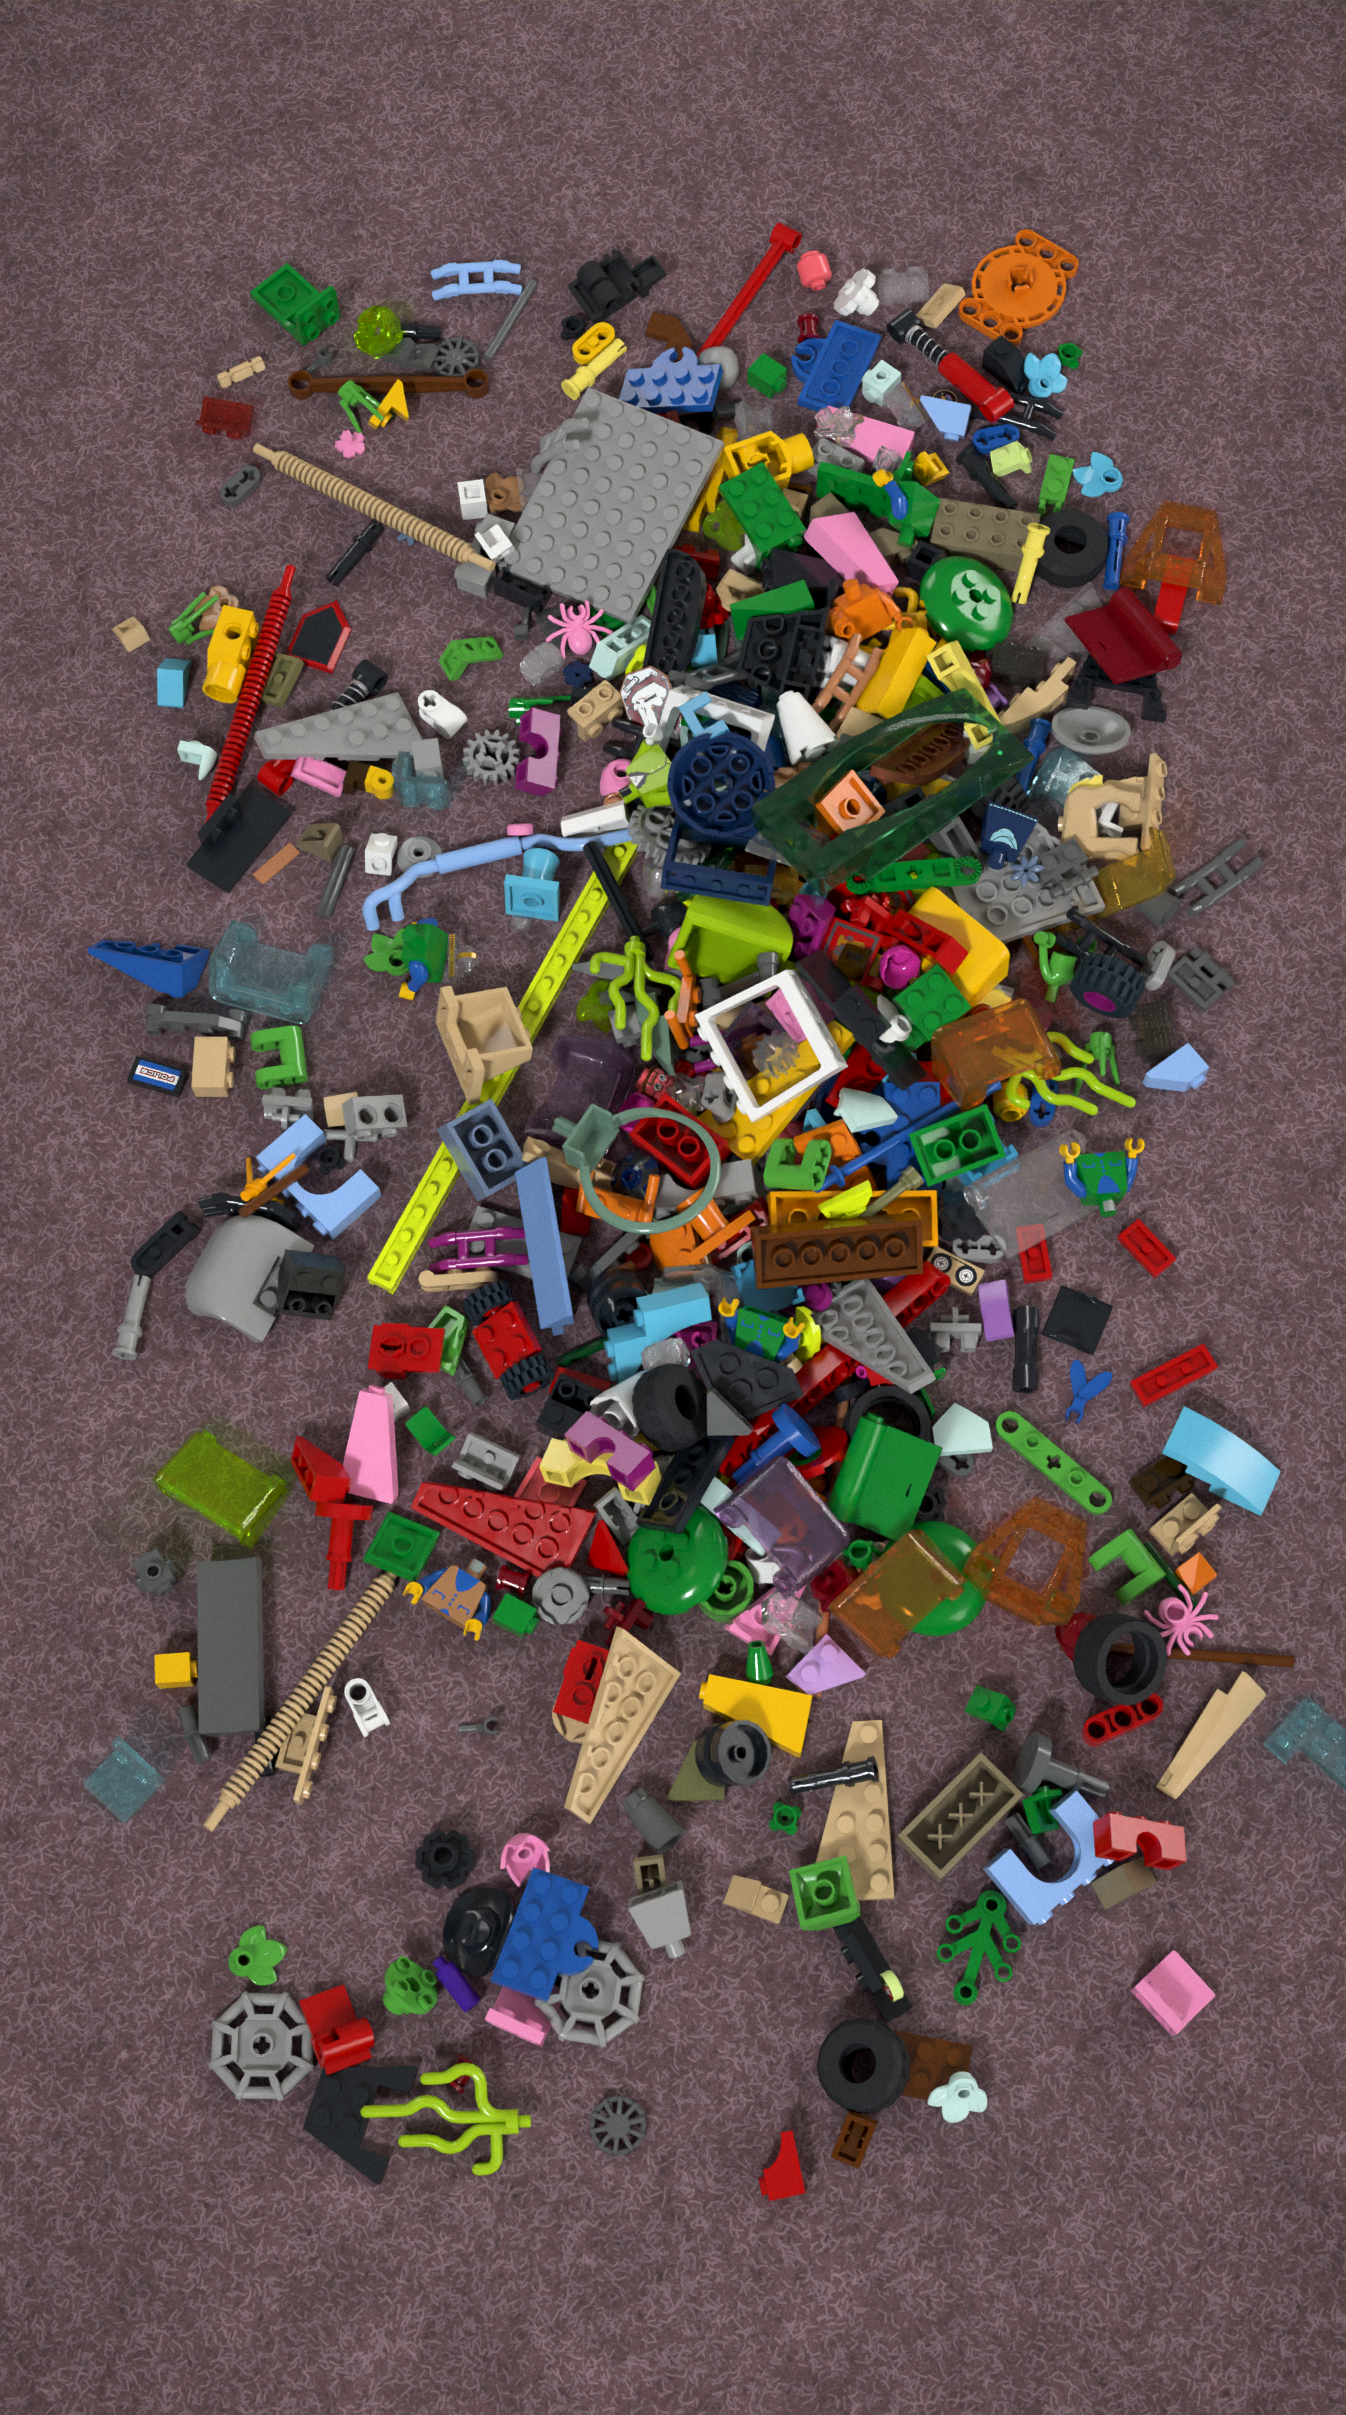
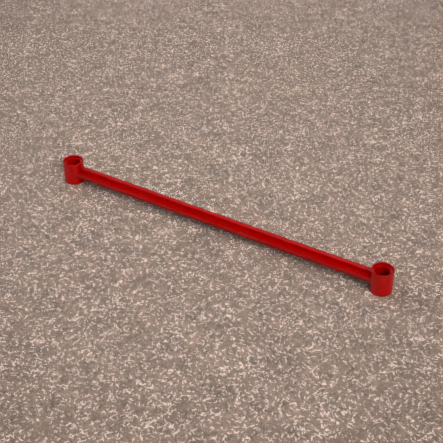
[656,222,802,420]

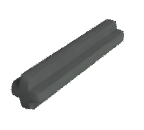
[316,845,354,919]

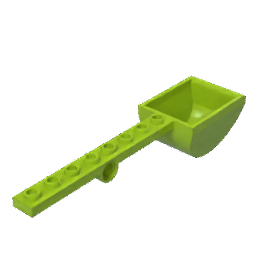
[667,895,991,1050]

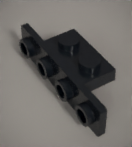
[832,1916,912,2022]

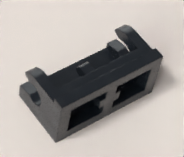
[493,566,552,613]

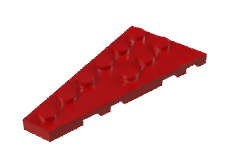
[410,1481,598,1577]

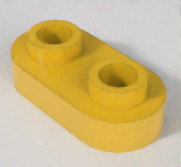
[572,322,615,365]

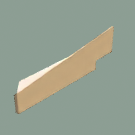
[1156,1671,1266,1799]

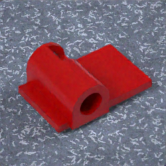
[367,1323,445,1380]
[553,1640,609,1724]
[299,1984,374,2076]

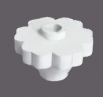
[834,268,880,316]

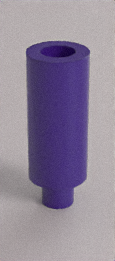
[433,1955,482,2013]

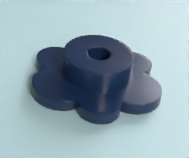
[563,661,592,688]

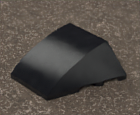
[736,607,831,704]

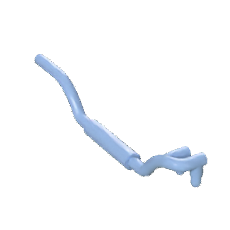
[362,828,633,931]

